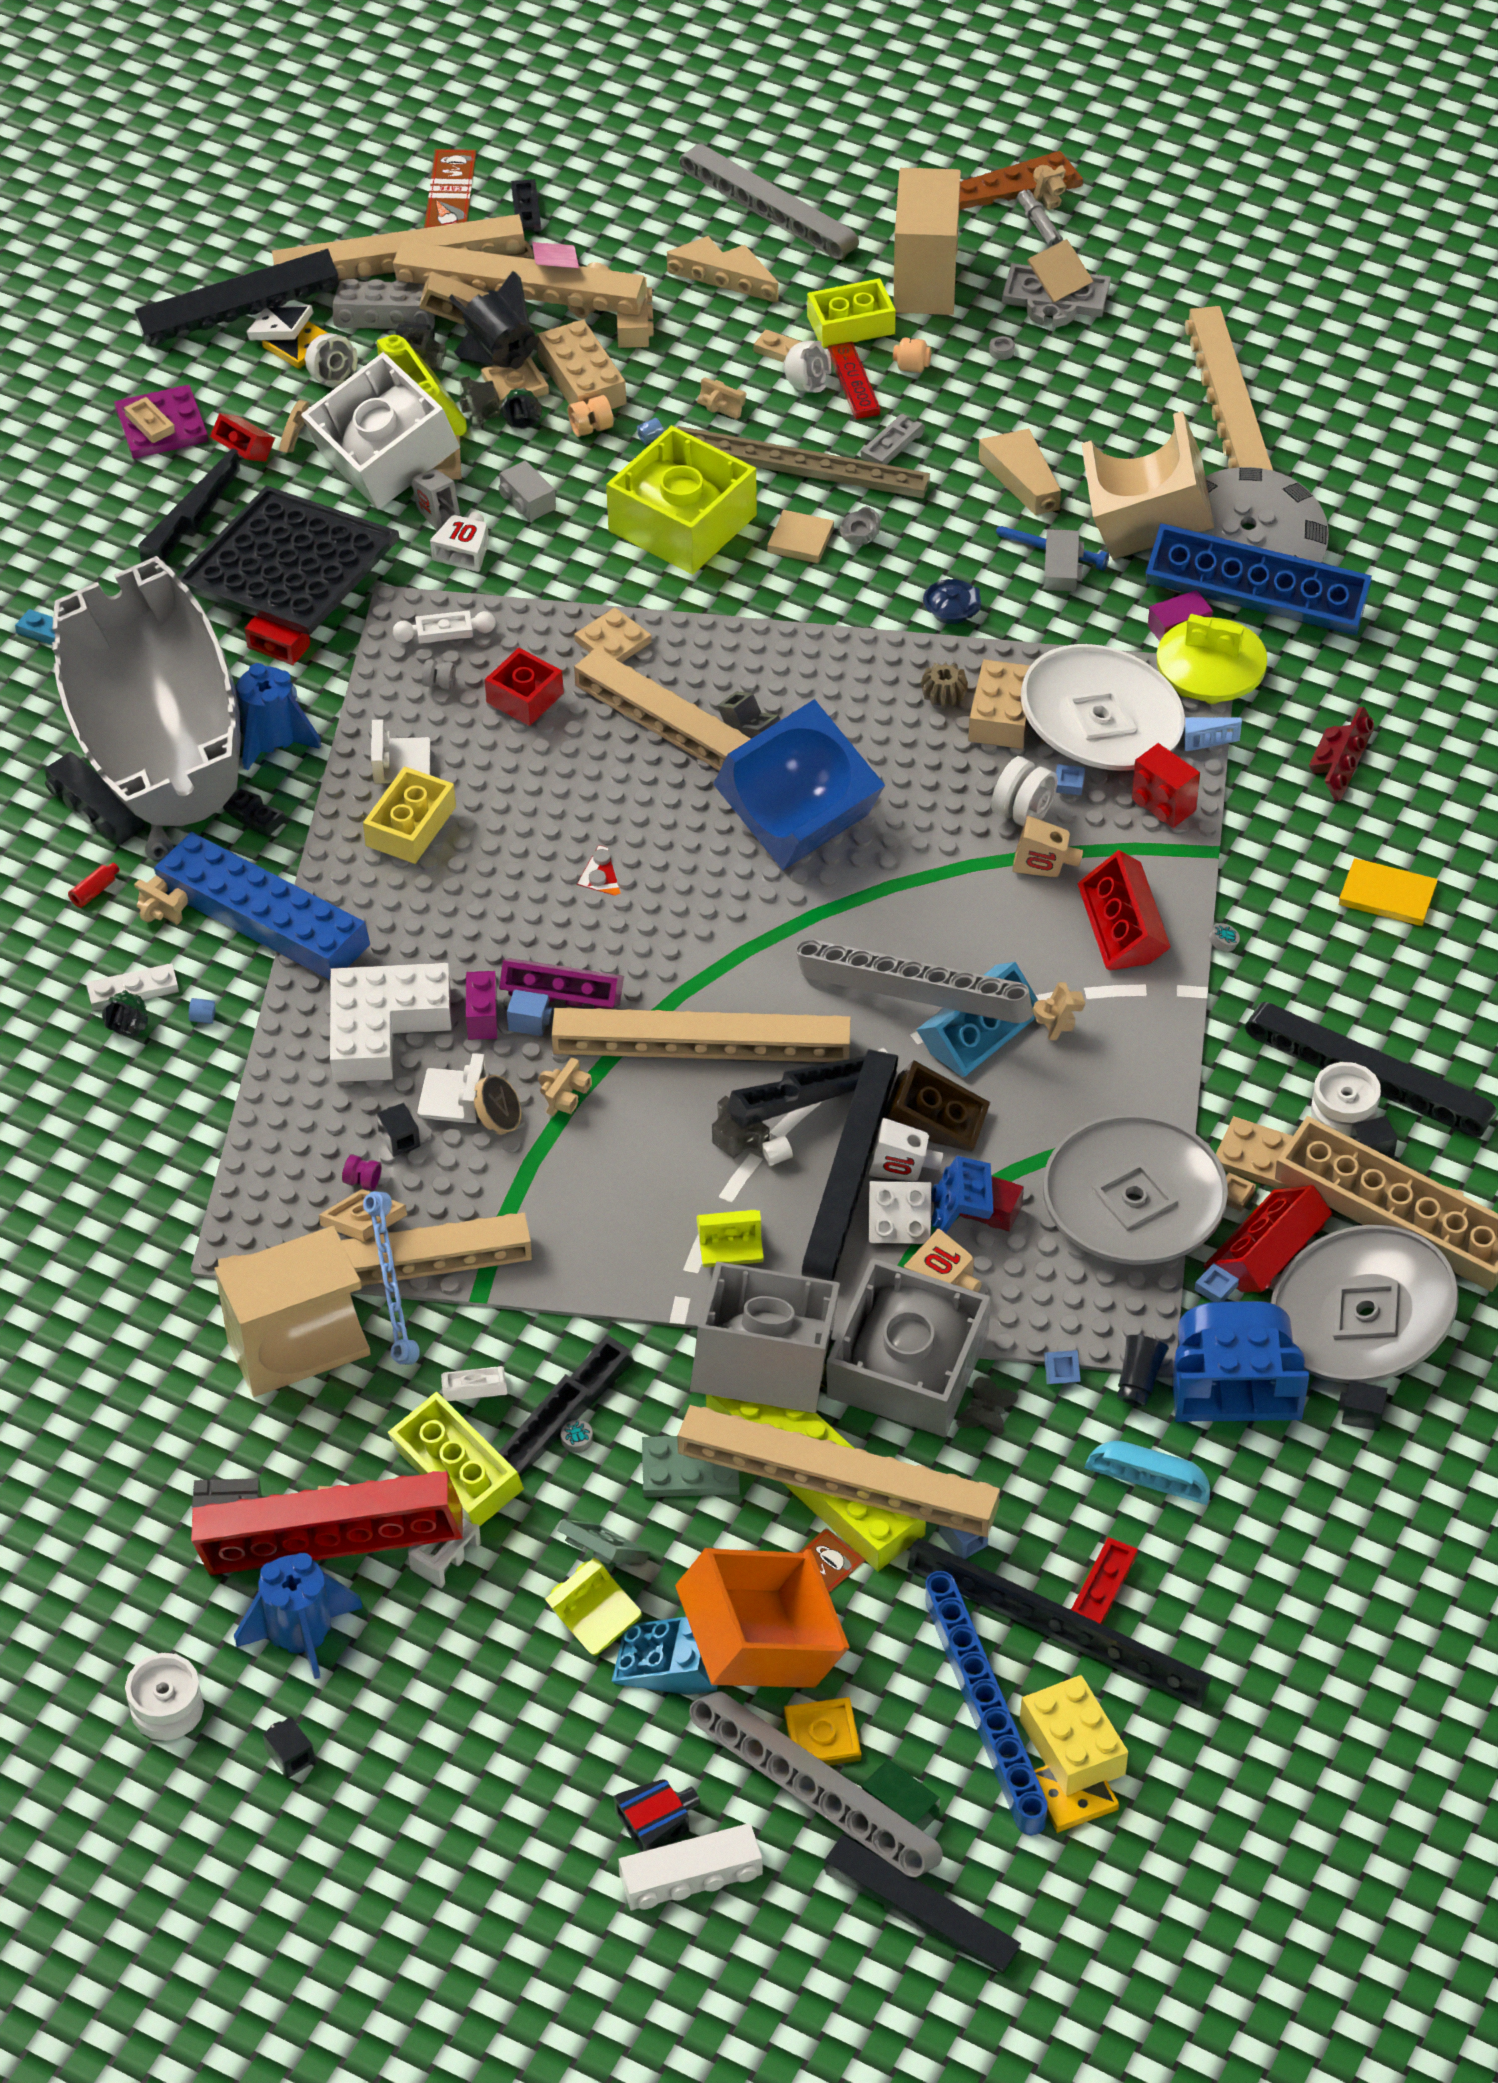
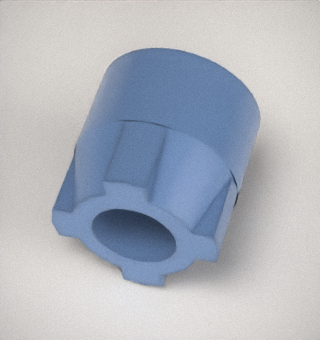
[637,418,664,445]
[189,998,216,1024]

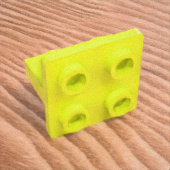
[697,1210,764,1268]

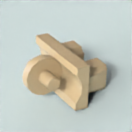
[1033,165,1066,210]
[697,377,747,419]
[134,876,188,925]
[1033,982,1085,1040]
[538,1057,592,1116]

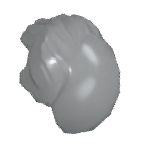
[840,506,881,546]

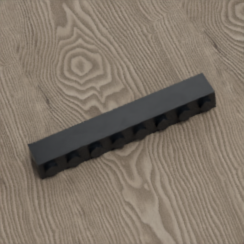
[135,248,339,346]

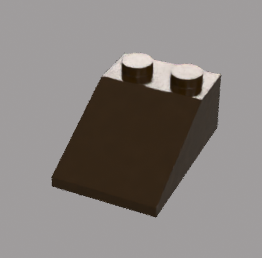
[882,1060,991,1152]

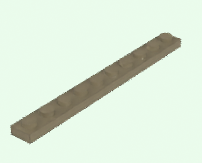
[677,426,930,498]

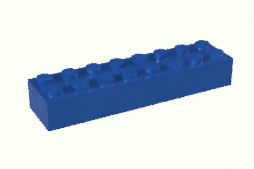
[1146,523,1372,636]
[154,832,371,980]

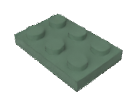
[642,1436,739,1497]
[557,1519,651,1566]

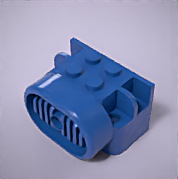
[1172,1301,1309,1422]

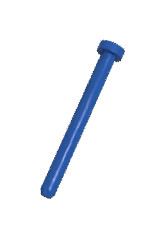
[996,526,1109,571]

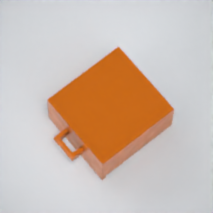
[675,1548,850,1688]

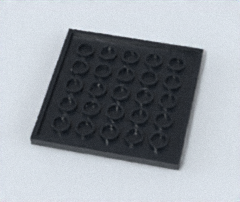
[178,485,400,635]

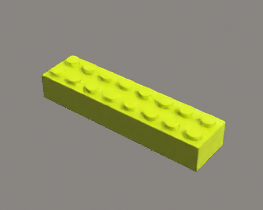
[706,1394,926,1572]

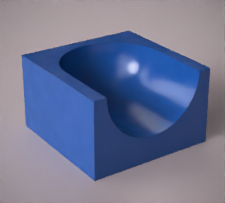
[713,699,885,871]

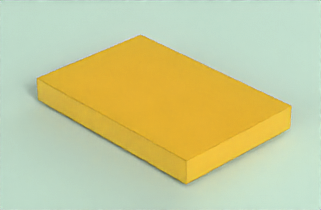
[1338,858,1438,927]

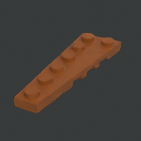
[959,151,1083,210]

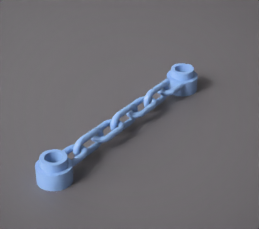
[363,1191,420,1365]

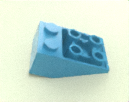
[612,1617,718,1695]

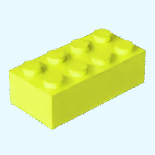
[388,1391,524,1527]

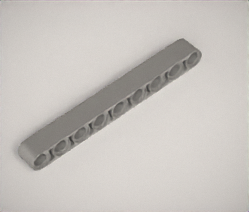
[679,144,859,260]
[796,939,1033,1023]
[689,1692,943,1877]

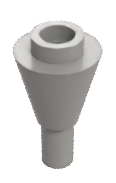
[145,824,173,861]

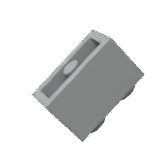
[499,460,556,522]
[1044,529,1084,591]

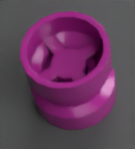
[342,1154,382,1191]

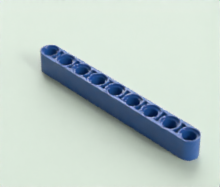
[925,1571,1048,1835]

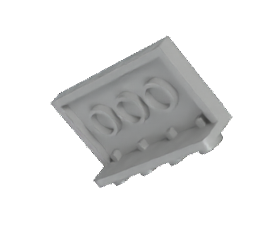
[332,279,435,329]

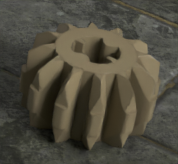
[921,661,968,707]

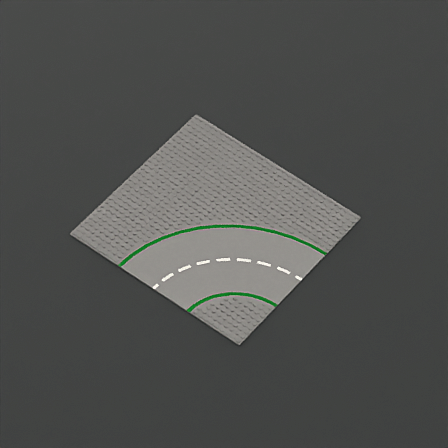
[191,585,1233,1378]

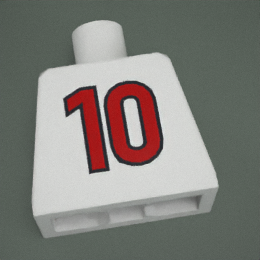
[430,512,489,572]
[868,1118,943,1182]

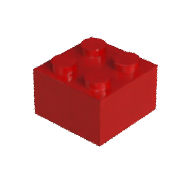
[484,648,564,726]
[1132,743,1200,828]

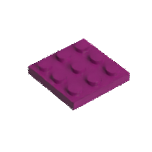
[114,385,209,459]

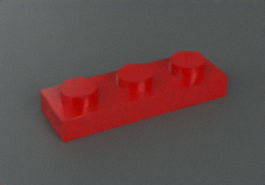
[1071,1537,1138,1625]

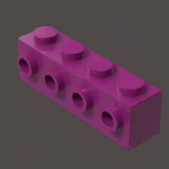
[499,958,624,1009]

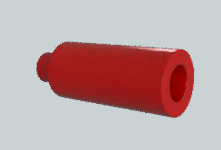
[68,862,120,908]

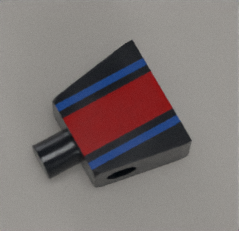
[614,1779,700,1853]

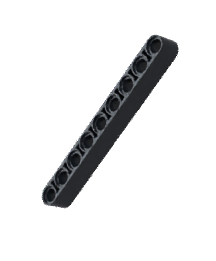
[1245,1002,1497,1137]
[801,1049,899,1281]

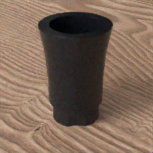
[1117,1335,1169,1407]

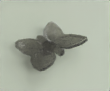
[956,1377,1018,1435]

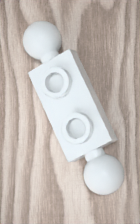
[393,611,496,643]

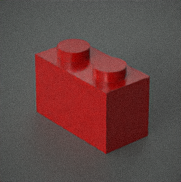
[210,413,275,462]
[245,616,310,666]

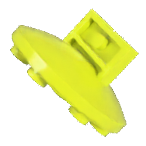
[1157,614,1267,704]

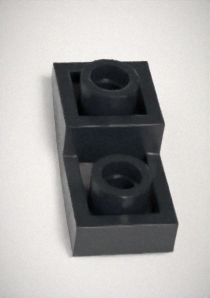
[223,788,287,837]

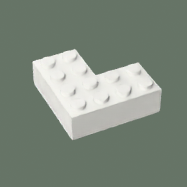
[330,963,451,1082]

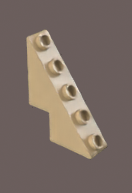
[667,236,778,303]

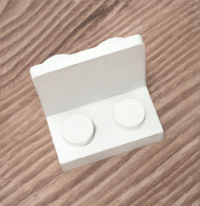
[371,719,430,784]
[417,1053,486,1123]
[869,1181,931,1244]

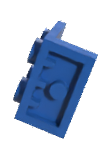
[931,1156,993,1234]

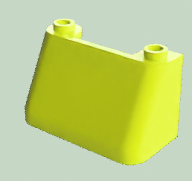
[377,335,467,437]

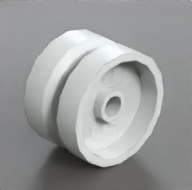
[991,756,1058,827]
[1311,1062,1381,1137]
[125,1653,204,1741]

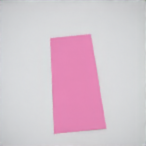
[532,242,579,268]

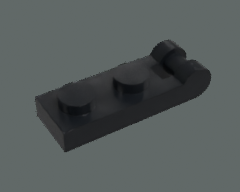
[511,179,541,232]

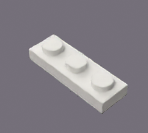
[86,963,179,1011]

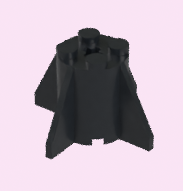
[449,271,539,369]

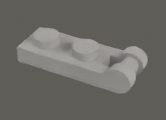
[861,414,925,465]

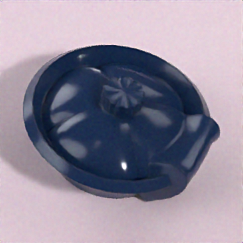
[923,579,981,624]

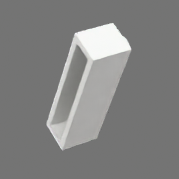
[618,1823,762,1910]

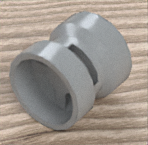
[422,659,456,690]

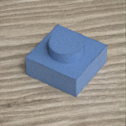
[1056,764,1085,795]
[1195,1263,1239,1302]
[1044,1350,1080,1384]

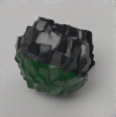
[500,388,542,429]
[102,990,148,1037]

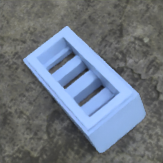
[1184,717,1242,751]

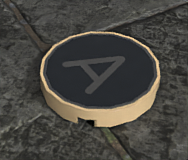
[474,1074,521,1135]

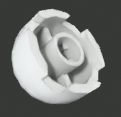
[305,333,358,387]
[783,341,831,393]

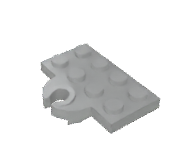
[1002,263,1111,327]

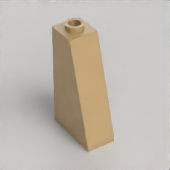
[979,428,1061,515]

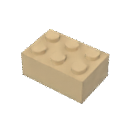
[968,659,1030,749]

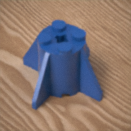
[235,663,321,770]
[233,1553,363,1679]

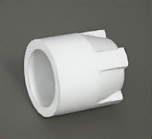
[762,1135,793,1166]

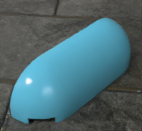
[1084,1441,1210,1505]

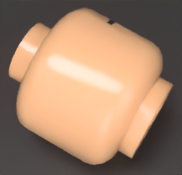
[893,338,931,373]

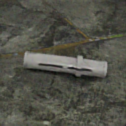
[1017,189,1063,247]

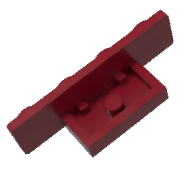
[1309,707,1374,801]

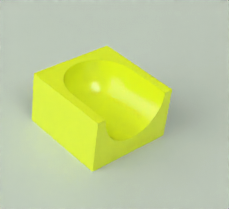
[606,425,757,575]

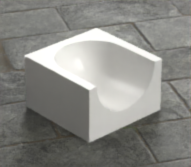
[301,352,460,510]

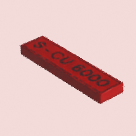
[828,342,880,419]

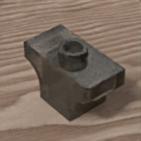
[403,327,447,371]
[459,376,500,431]
[712,1095,770,1159]

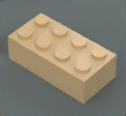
[537,319,626,417]

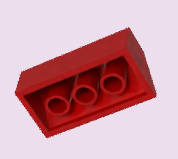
[1077,850,1171,971]
[1203,1185,1333,1293]

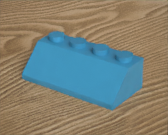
[916,962,1038,1077]

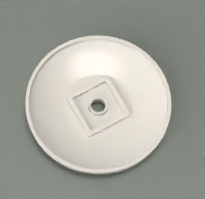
[1021,644,1185,771]

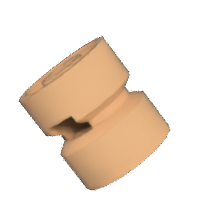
[568,395,614,437]

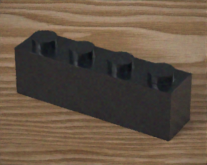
[44,751,145,846]

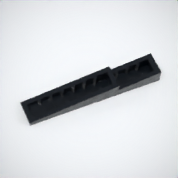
[138,449,240,563]
[726,1056,897,1128]
[498,1334,634,1477]
[824,1834,1021,1974]

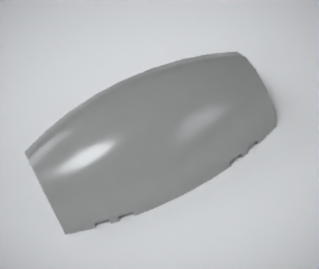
[52,556,241,826]

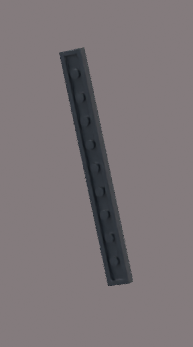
[907,1537,1212,1709]

